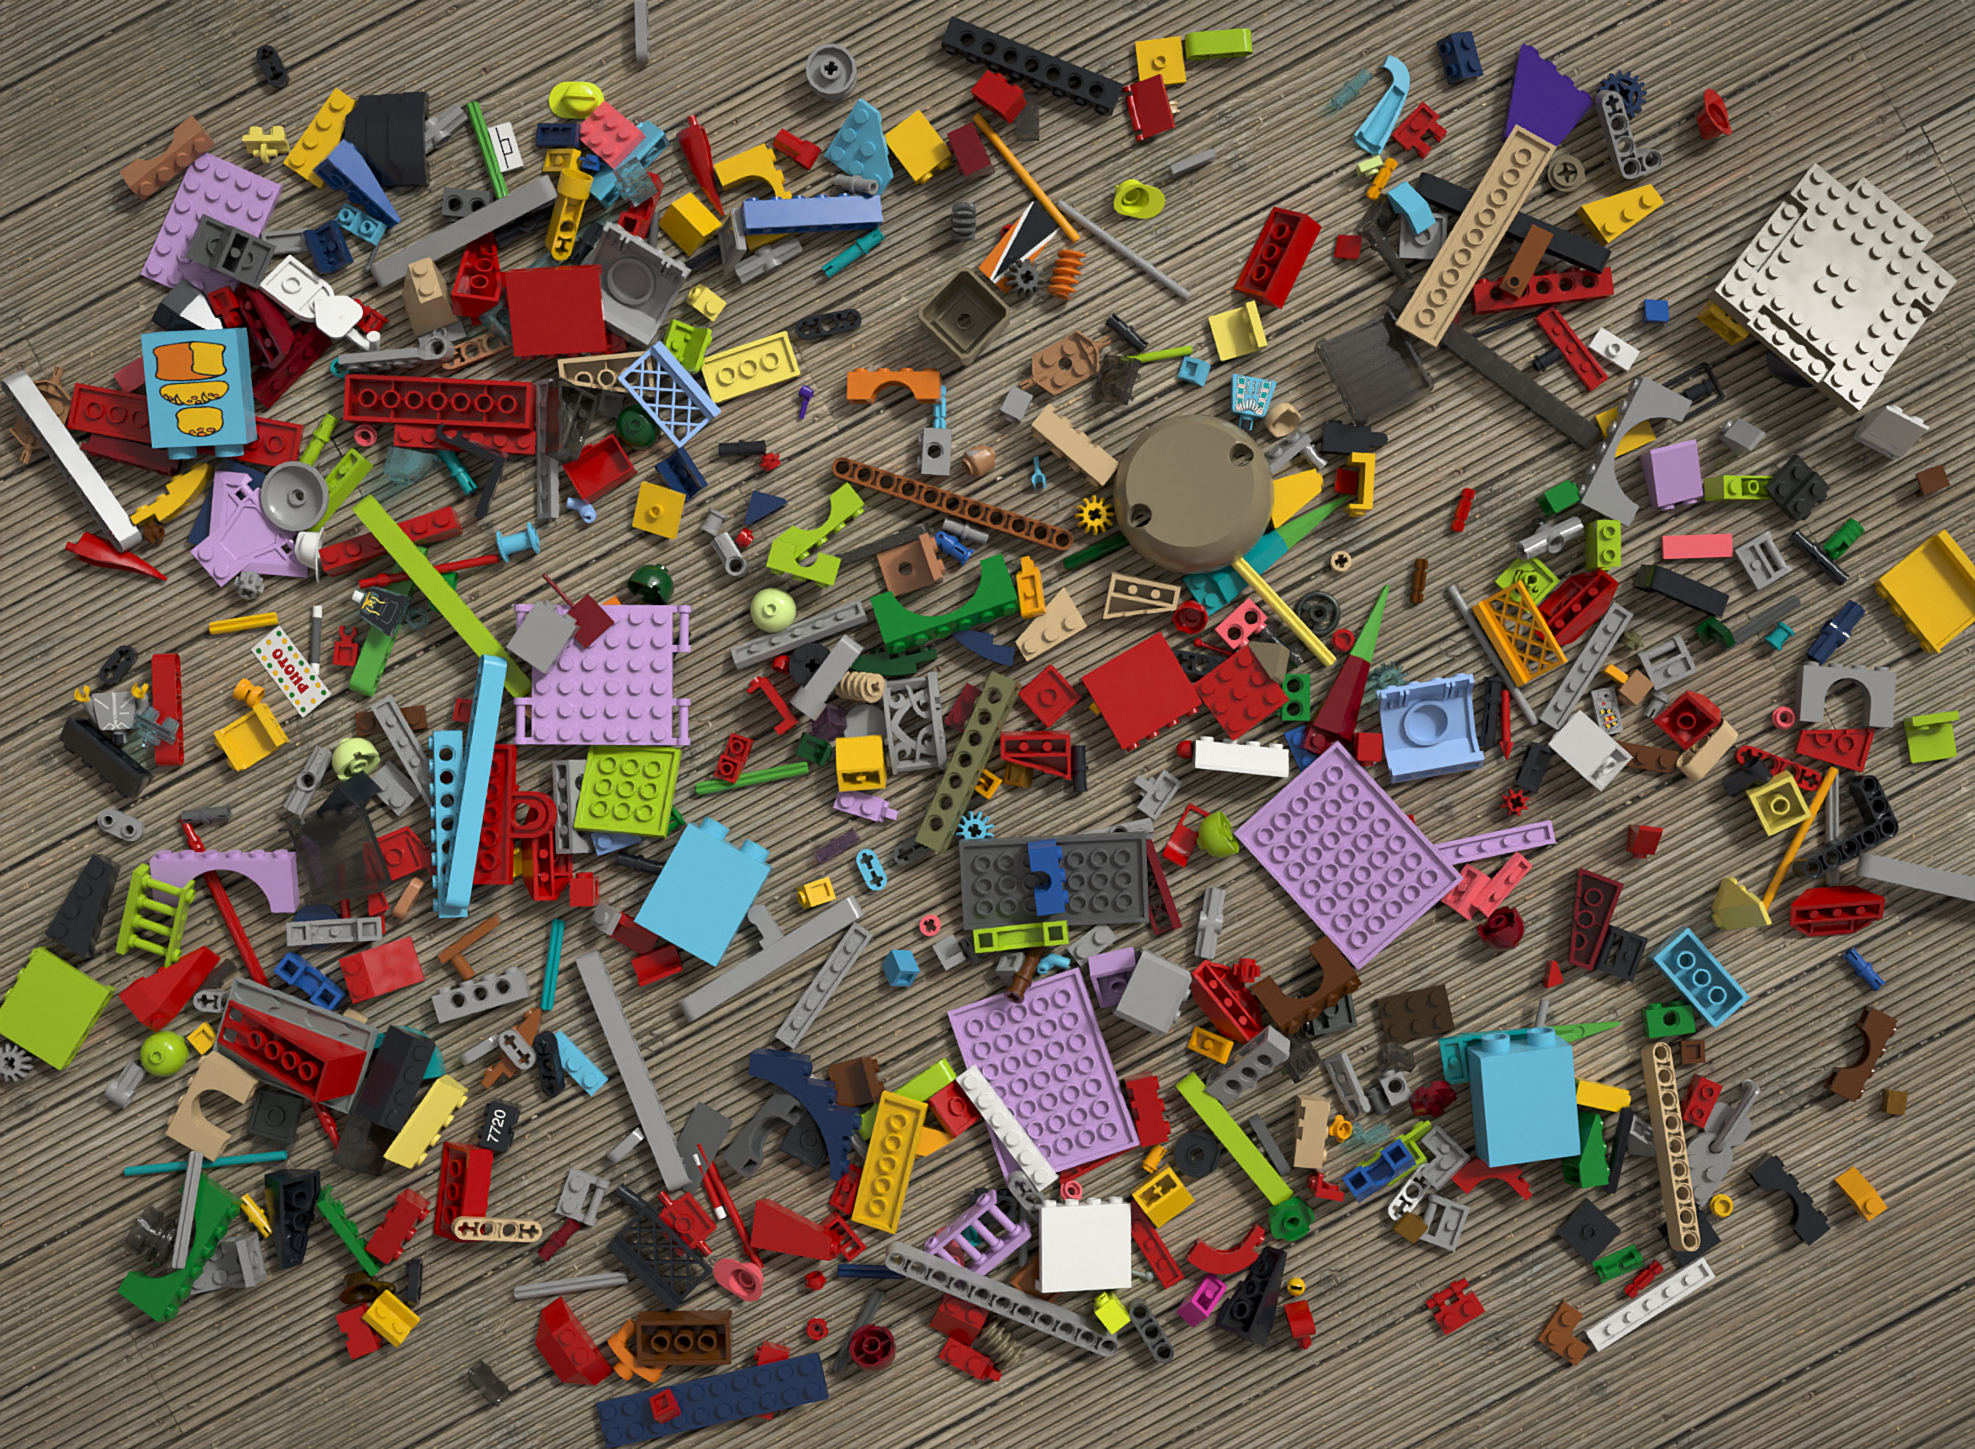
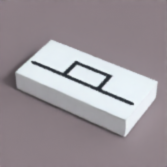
[488,122,524,174]

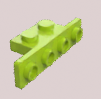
[1354,1120,1433,1187]

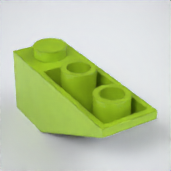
[1704,475,1773,502]

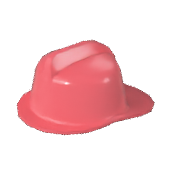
[713,1258,765,1302]

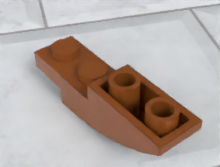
[481,1007,544,1089]

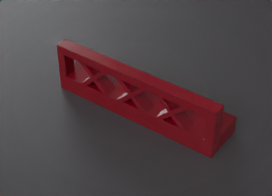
[251,321,333,409]
[80,433,183,478]
[1146,839,1183,935]

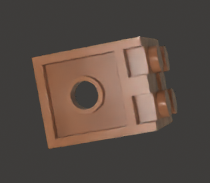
[876,533,946,597]

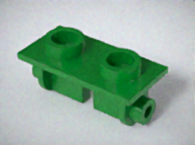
[1592,1244,1644,1284]

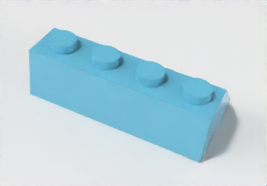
[590,120,670,210]

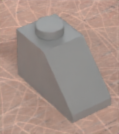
[1718,418,1766,456]

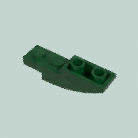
[850,646,938,676]

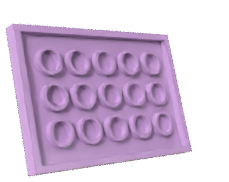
[141,152,283,306]

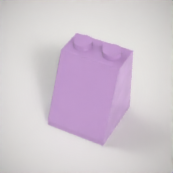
[1639,439,1703,511]

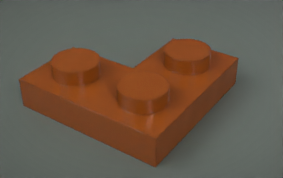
[1537,1300,1589,1366]

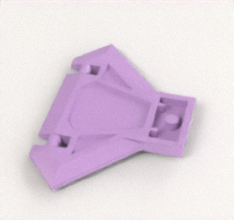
[190,471,308,587]

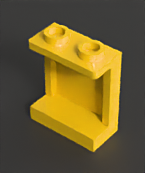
[885,110,953,185]
[1343,452,1376,518]
[213,703,290,772]

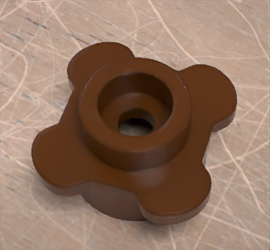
[143,520,165,545]

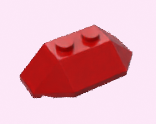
[1535,569,1619,646]
[521,808,573,901]
[1789,885,1885,937]
[1190,960,1264,1045]
[535,1296,615,1386]

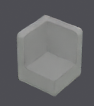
[932,934,966,970]
[995,952,1026,987]

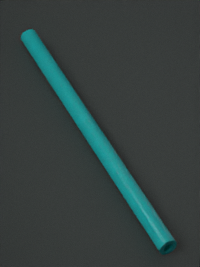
[124,1150,288,1176]

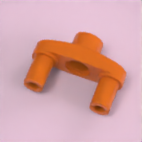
[607,1318,668,1383]

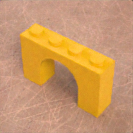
[714,143,800,254]

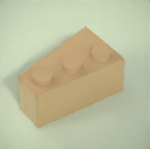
[1015,587,1087,663]
[1291,1094,1330,1169]

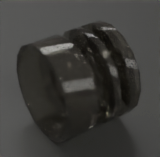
[123,1206,178,1268]

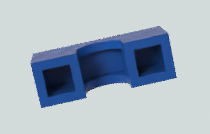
[1028,839,1069,916]
[273,951,349,1012]
[1342,1138,1416,1203]

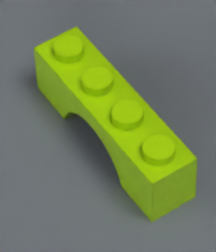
[776,482,866,563]
[973,920,1070,953]

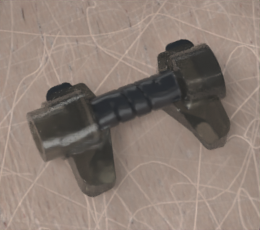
[1257,620,1305,669]

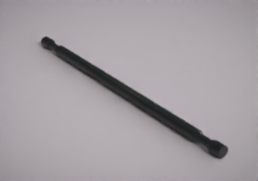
[1440,308,1545,351]

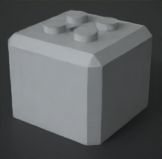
[1111,947,1192,1036]

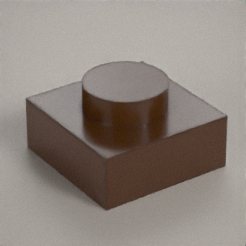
[1679,1039,1706,1064]

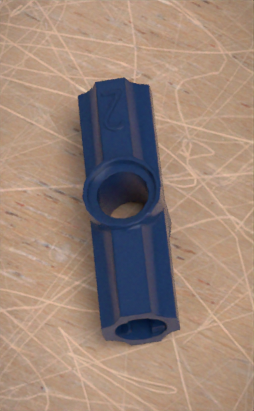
[1805,599,1865,666]

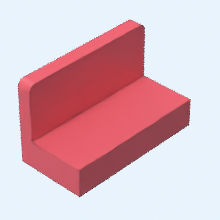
[1441,863,1491,921]

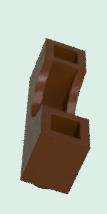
[1824,1006,1898,1103]

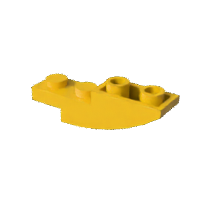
[130,462,214,527]

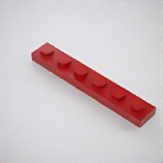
[394,423,536,456]

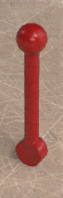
[1193,638,1236,657]

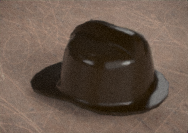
[339,1271,396,1304]

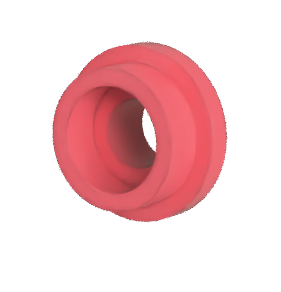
[354,423,378,446]
[1772,706,1796,730]
[1059,1180,1082,1201]

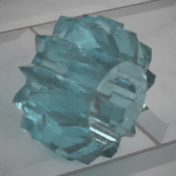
[1370,661,1410,696]

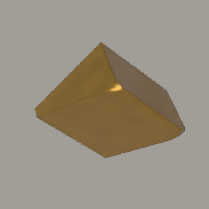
[1003,761,1034,788]
[1881,1088,1908,1115]
[1392,1211,1428,1243]

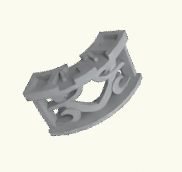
[879,672,948,775]

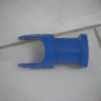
[935,531,974,567]

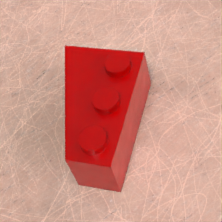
[1000,730,1071,780]
[1123,1071,1172,1148]
[365,1187,431,1265]

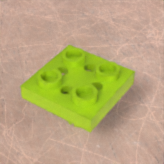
[1494,556,1560,614]

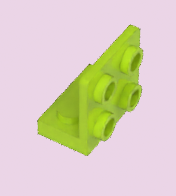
[1903,711,1960,763]

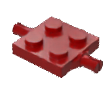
[652,1190,718,1258]

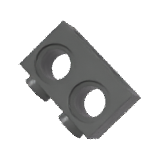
[441,187,494,224]

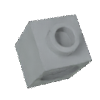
[1000,385,1033,424]
[1377,1068,1411,1106]

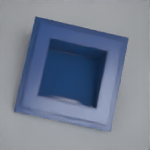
[1642,299,1669,324]

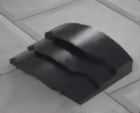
[345,92,430,187]

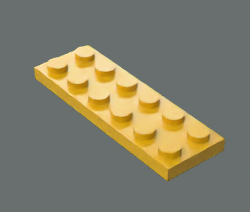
[851,1090,928,1234]

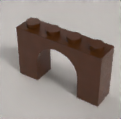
[1251,935,1362,1037]

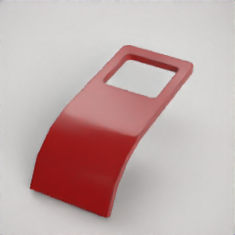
[1162,803,1210,868]

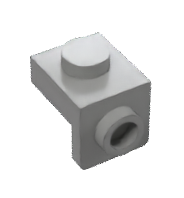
[589,902,622,935]

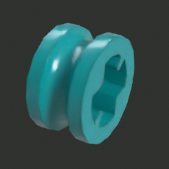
[330,357,353,379]

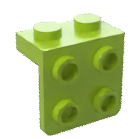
[656,319,712,374]

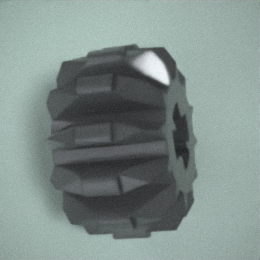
[951,202,976,242]
[1004,259,1044,298]

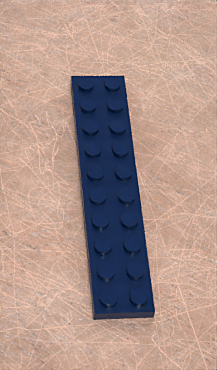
[596,1351,829,1449]

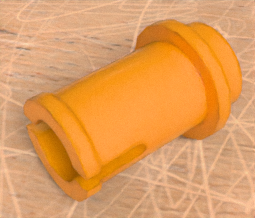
[1141,1144,1167,1174]

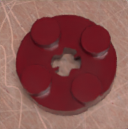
[1409,1081,1457,1117]

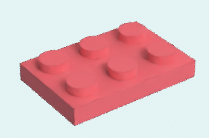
[579,100,646,170]

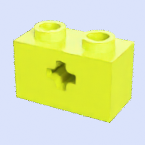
[1093,1290,1130,1335]

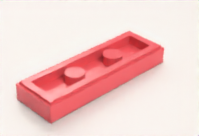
[1661,534,1733,560]
[1471,851,1533,919]

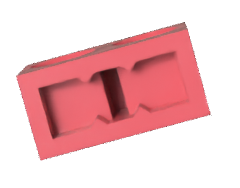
[1213,598,1267,650]

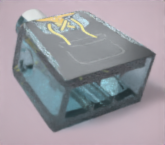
[351,586,413,638]

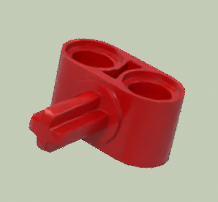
[1283,1299,1316,1350]

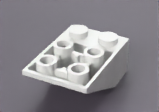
[1853,405,1929,460]

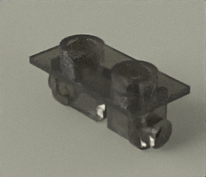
[466,1359,512,1408]

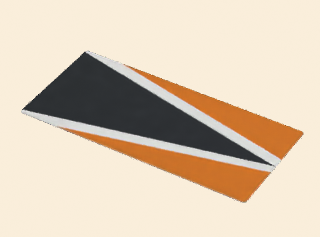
[978,202,1060,293]

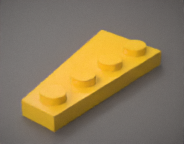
[283,88,357,191]

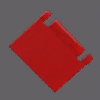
[1123,74,1175,142]

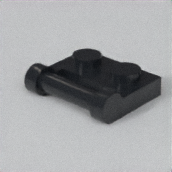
[1593,924,1648,982]

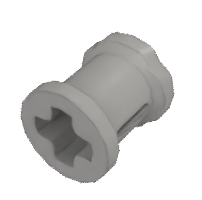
[699,507,728,537]

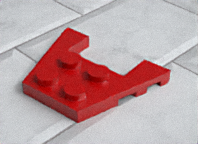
[364,826,446,917]

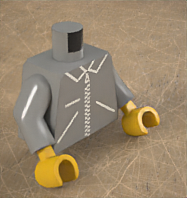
[74,683,150,744]

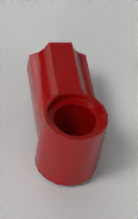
[772,128,822,171]

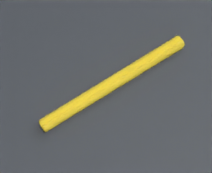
[1231,558,1336,667]

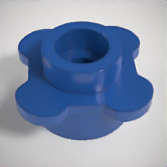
[578,154,606,172]

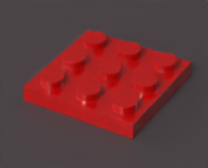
[1192,644,1290,742]

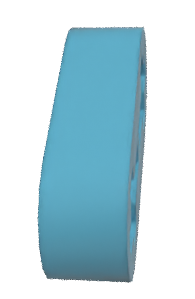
[856,849,887,891]

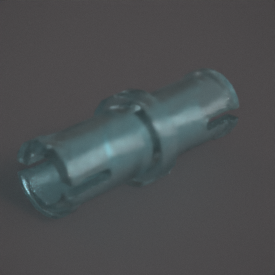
[1330,68,1373,110]

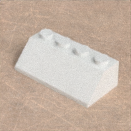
[1191,736,1289,778]

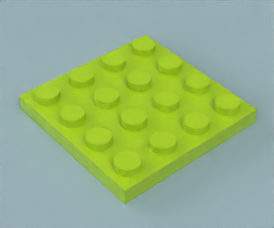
[574,745,682,839]

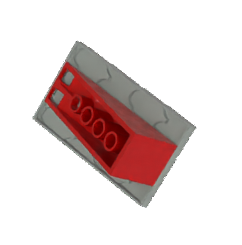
[212,977,379,1114]

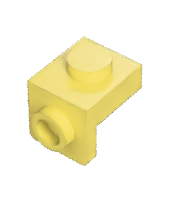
[686,284,727,322]

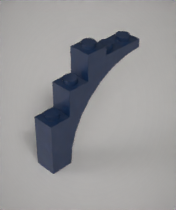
[749,1047,862,1181]

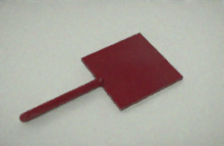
[542,573,615,649]

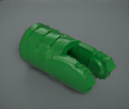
[1823,518,1865,561]

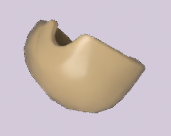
[1265,403,1301,438]

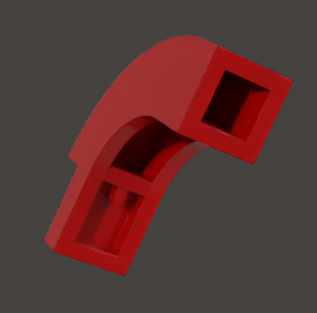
[1451,1156,1533,1201]
[1185,1222,1265,1274]

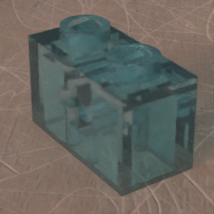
[613,156,658,207]

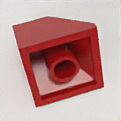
[1653,690,1721,751]

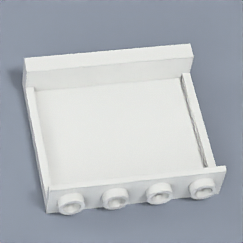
[1035,1197,1131,1293]

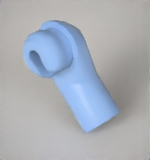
[566,497,596,523]

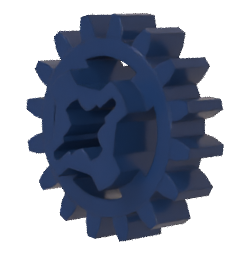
[1596,70,1647,122]

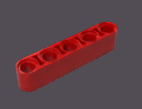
[151,653,184,767]

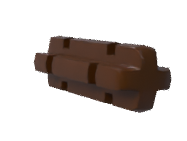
[1410,558,1428,604]

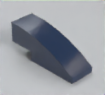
[951,630,1015,667]

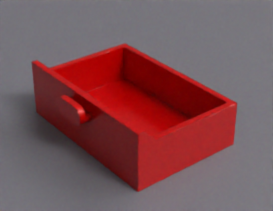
[562,434,638,505]

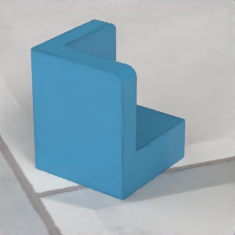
[882,950,920,987]

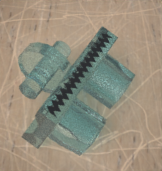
[133,706,179,748]

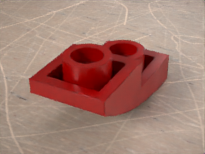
[714,733,755,784]

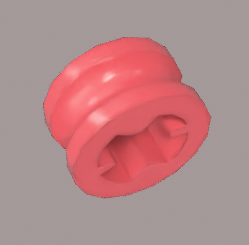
[919,914,941,936]

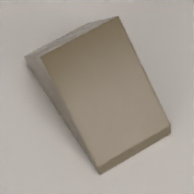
[1248,641,1290,684]

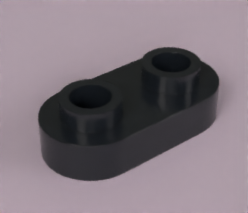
[404,1258,423,1305]

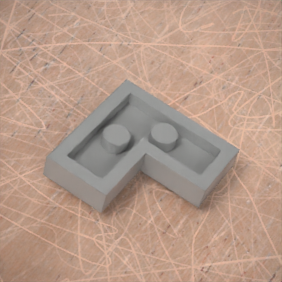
[1420,1125,1471,1191]

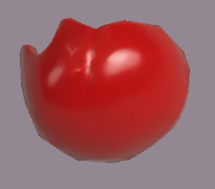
[1172,600,1208,634]

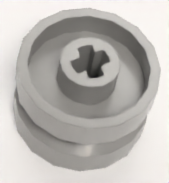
[806,43,858,102]

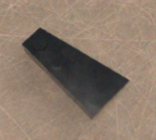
[45,854,121,958]

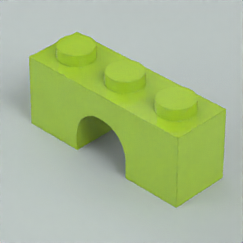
[766,539,841,589]

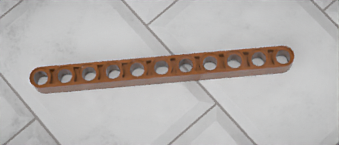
[832,457,1073,552]

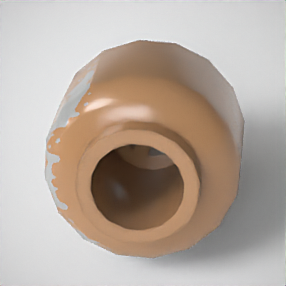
[961,443,997,478]

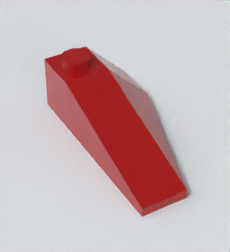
[451,231,503,318]
[119,945,221,1033]

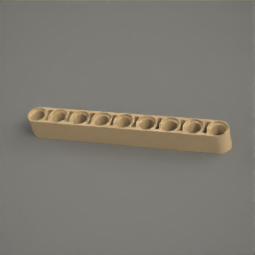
[1641,1042,1700,1251]

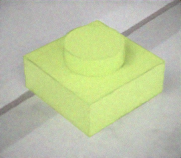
[1355,155,1383,178]

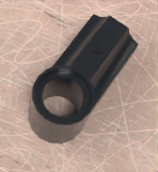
[1721,756,1773,798]

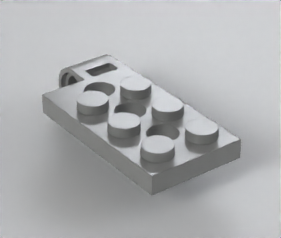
[338,336,455,373]

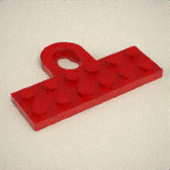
[472,744,557,885]

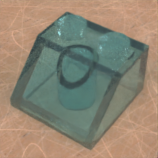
[383,446,443,485]

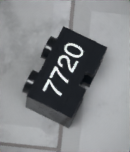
[478,1098,522,1153]

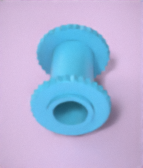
[496,522,540,563]

